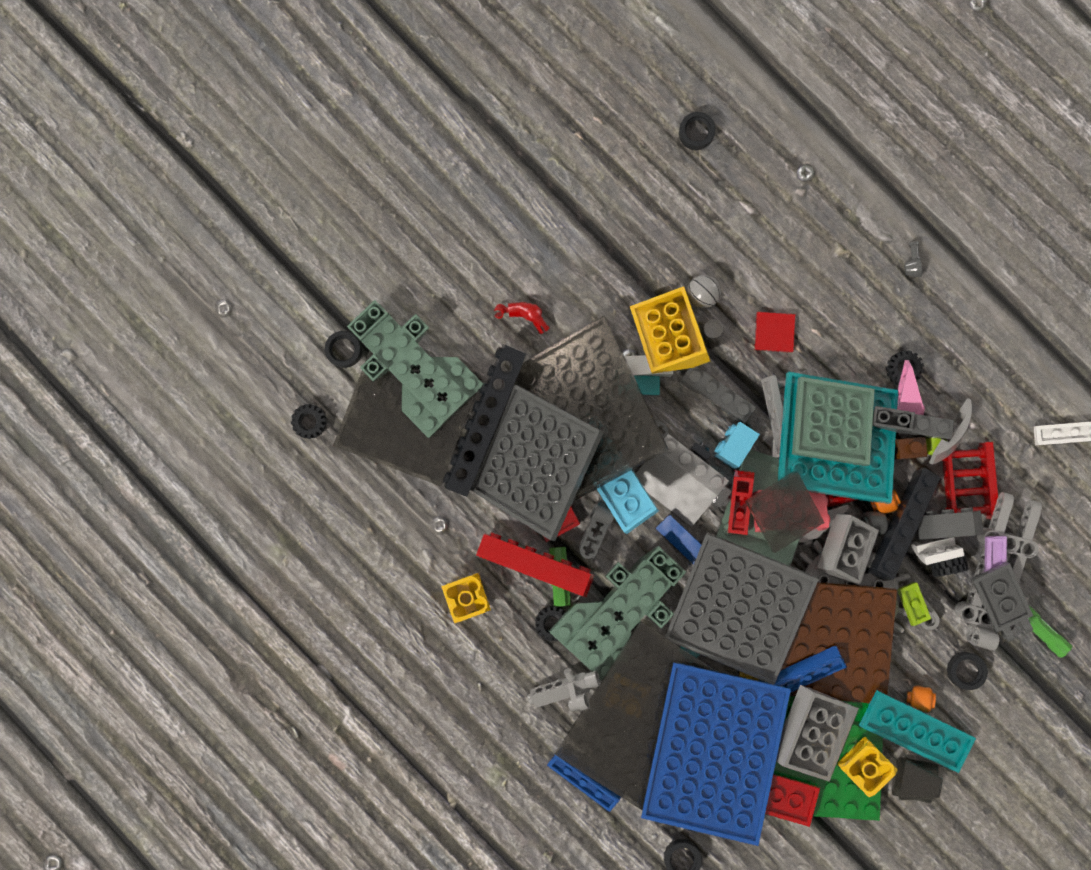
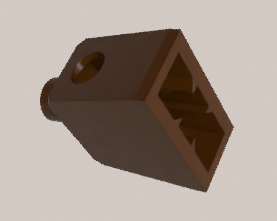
[894,437,927,460]

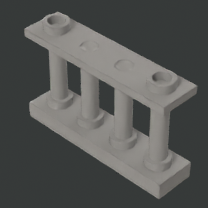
[761,369,813,454]

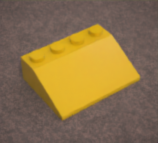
[630,286,710,374]

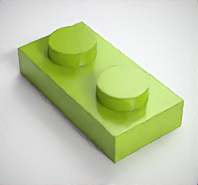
[897,582,931,626]

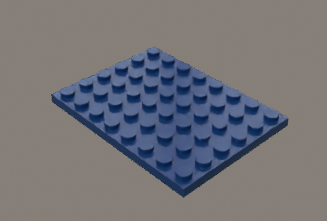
[641,662,791,846]

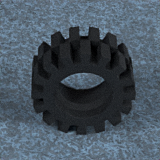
[886,350,924,385]
[291,404,327,439]
[930,554,969,577]
[535,606,566,642]

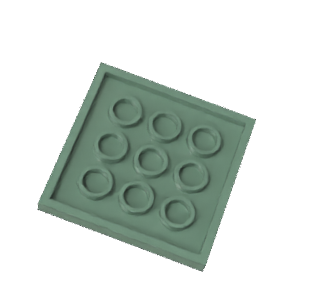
[792,377,875,466]

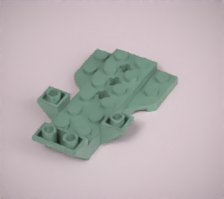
[347,300,483,438]
[549,546,686,684]

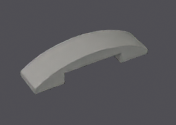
[929,398,972,465]

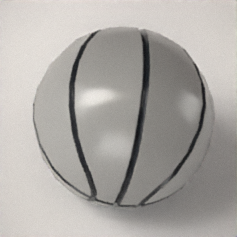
[687,275,721,309]

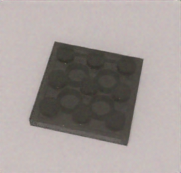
[745,471,825,553]

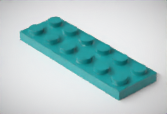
[859,690,976,773]

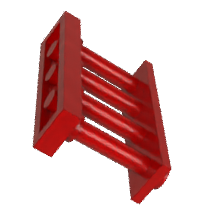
[942,442,998,520]

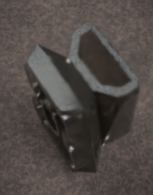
[891,757,943,803]

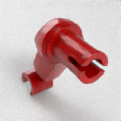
[494,302,550,334]

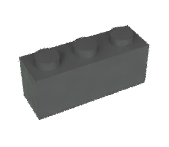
[918,507,984,540]

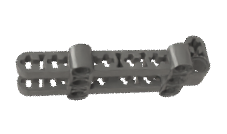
[578,414,668,559]

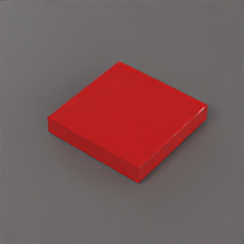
[754,312,795,353]

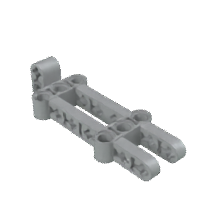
[955,492,1042,651]

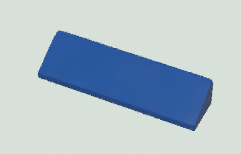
[655,514,701,565]
[766,646,847,693]
[547,746,623,812]

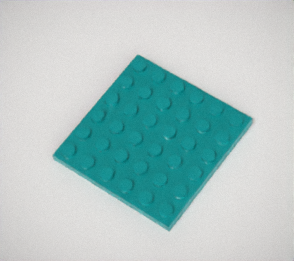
[777,372,898,504]

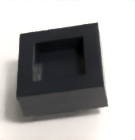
[690,442,711,461]

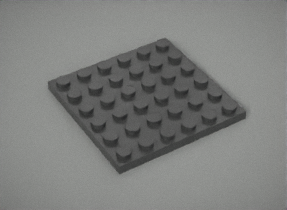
[470,384,604,541]
[664,532,819,684]

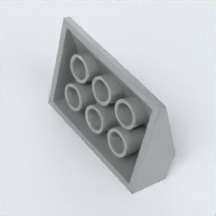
[636,434,729,527]
[776,685,859,781]

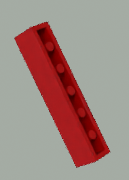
[476,532,595,597]

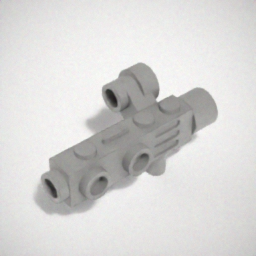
[527,668,601,712]

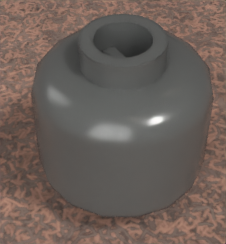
[859,510,890,536]

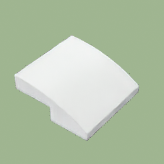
[911,537,964,565]

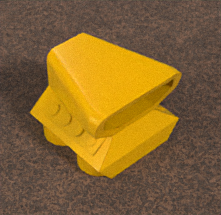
[441,573,491,623]
[838,737,898,797]

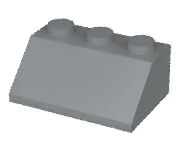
[817,514,879,585]

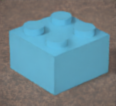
[714,422,760,469]

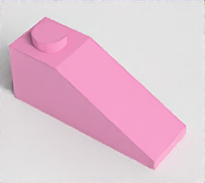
[897,360,925,415]

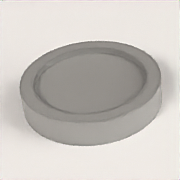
[704,319,723,339]

